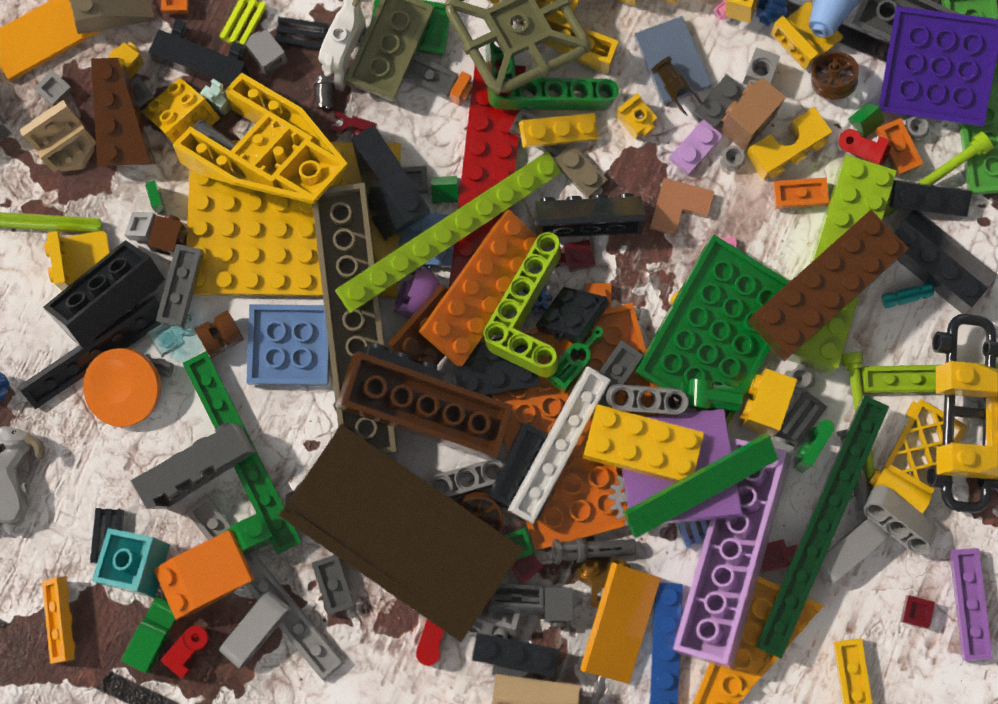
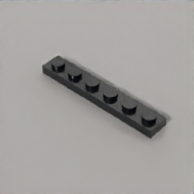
[18,295,161,410]

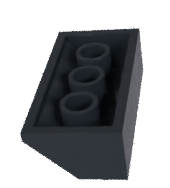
[535,193,646,238]
[894,210,997,314]
[43,240,166,348]

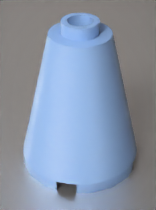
[809,0,861,38]

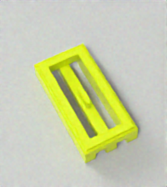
[219,0,267,49]

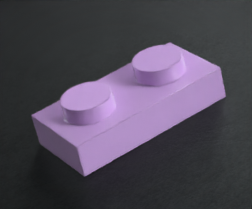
[669,119,723,176]

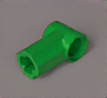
[687,379,743,412]

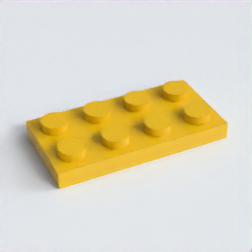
[583,404,704,483]

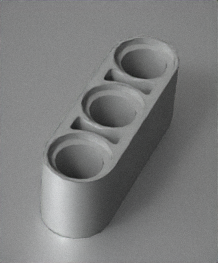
[605,384,688,414]
[429,459,503,499]
[864,485,938,555]
[819,517,890,586]
[219,590,291,669]

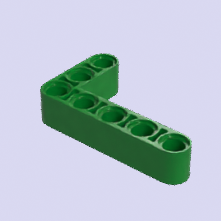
[485,40,619,111]

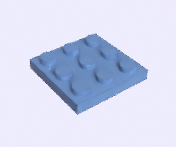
[246,304,329,386]

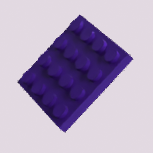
[879,6,998,126]

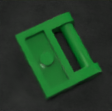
[793,420,834,473]

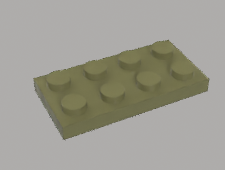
[345,0,434,102]

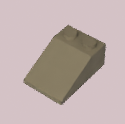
[69,0,155,34]

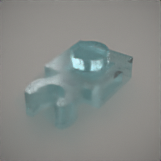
[147,314,198,357]

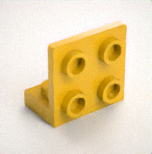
[770,1,843,71]
[142,78,220,144]

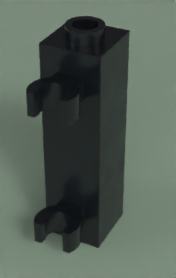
[148,19,249,89]

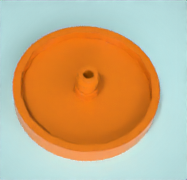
[83,348,161,427]

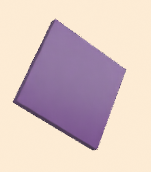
[622,409,742,524]

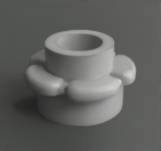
[905,116,929,141]
[720,146,746,171]

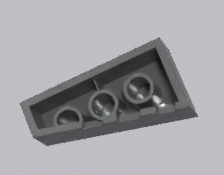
[130,422,256,509]

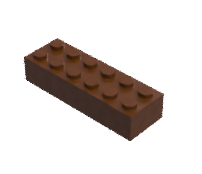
[748,209,909,362]
[336,351,513,460]

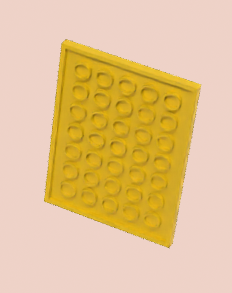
[186,141,401,298]

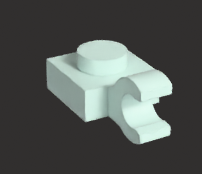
[200,79,231,116]

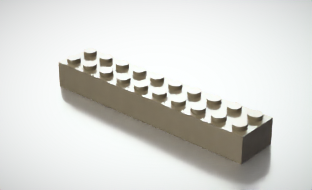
[312,183,398,454]

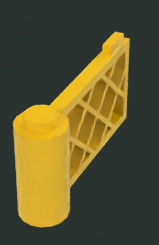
[868,399,968,514]

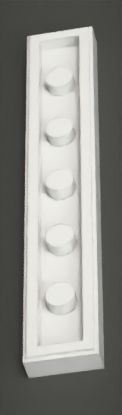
[508,366,611,524]

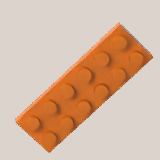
[419,210,544,367]

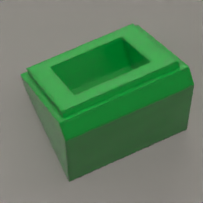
[848,102,885,138]
[431,176,458,203]

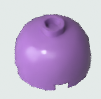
[394,266,440,318]

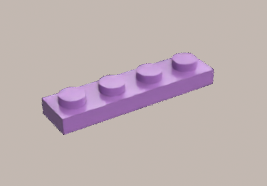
[949,548,993,661]

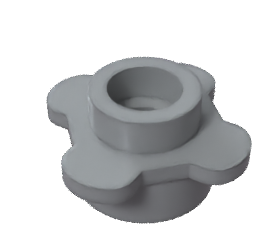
[784,363,816,395]

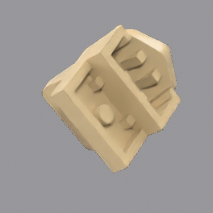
[20,100,96,173]

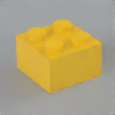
[739,368,797,438]

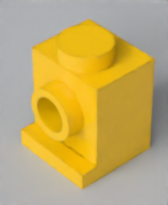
[109,42,145,80]
[616,93,657,140]

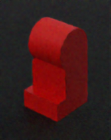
[838,129,894,166]
[416,619,445,666]
[160,626,211,679]

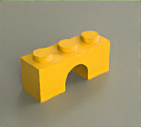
[746,107,832,180]

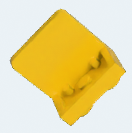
[44,231,110,291]

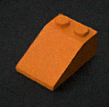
[153,529,255,619]

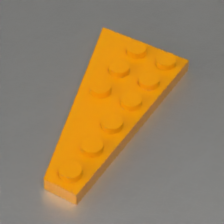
[692,576,824,704]

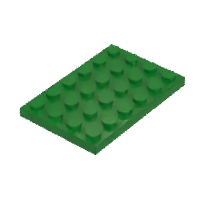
[634,234,790,427]

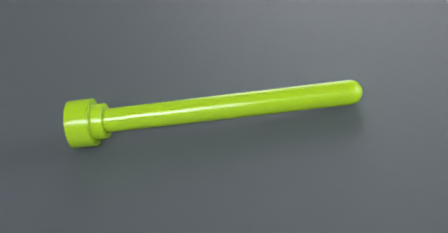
[884,131,994,216]
[841,352,875,481]

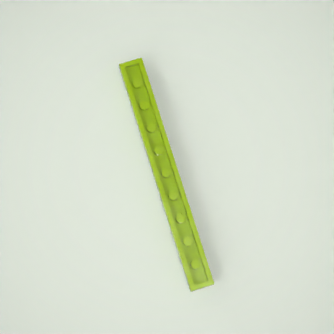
[335,151,562,313]

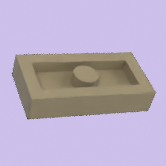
[554,143,608,199]

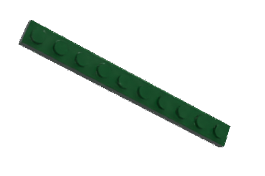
[754,395,890,659]

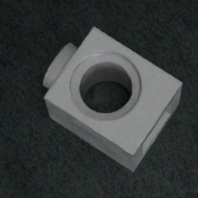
[245,29,287,76]
[742,47,780,86]

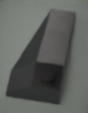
[351,125,430,242]

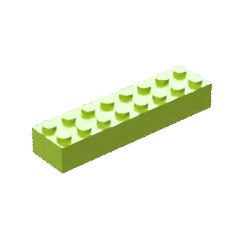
[787,155,897,374]

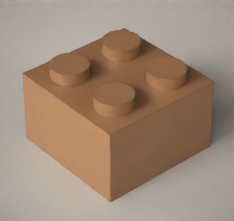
[721,77,786,151]

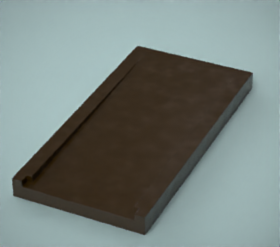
[278,424,524,642]

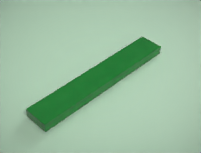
[623,434,779,538]

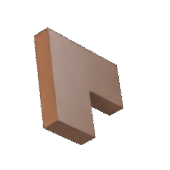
[650,178,715,236]

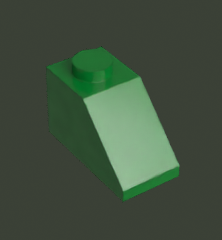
[219,512,272,556]

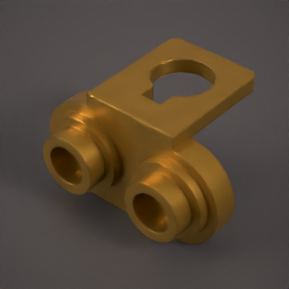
[577,558,631,608]

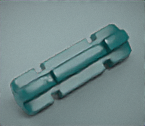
[881,282,934,308]

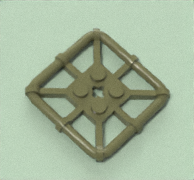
[444,0,591,95]

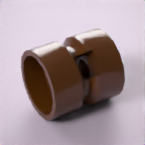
[194,310,244,358]

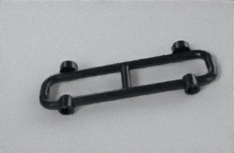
[927,314,998,513]

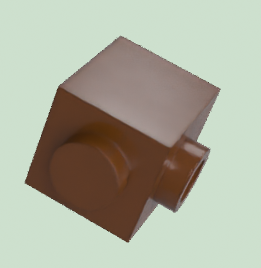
[147,214,188,257]

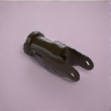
[651,56,703,116]

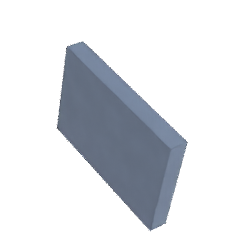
[634,16,712,105]

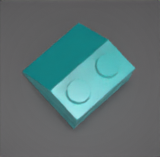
[92,528,170,598]

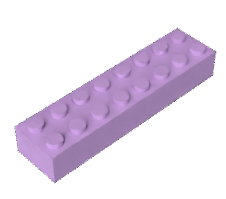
[673,438,791,669]

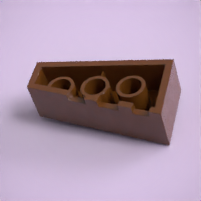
[91,58,156,166]

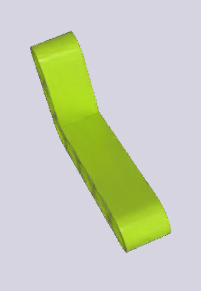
[484,232,561,377]

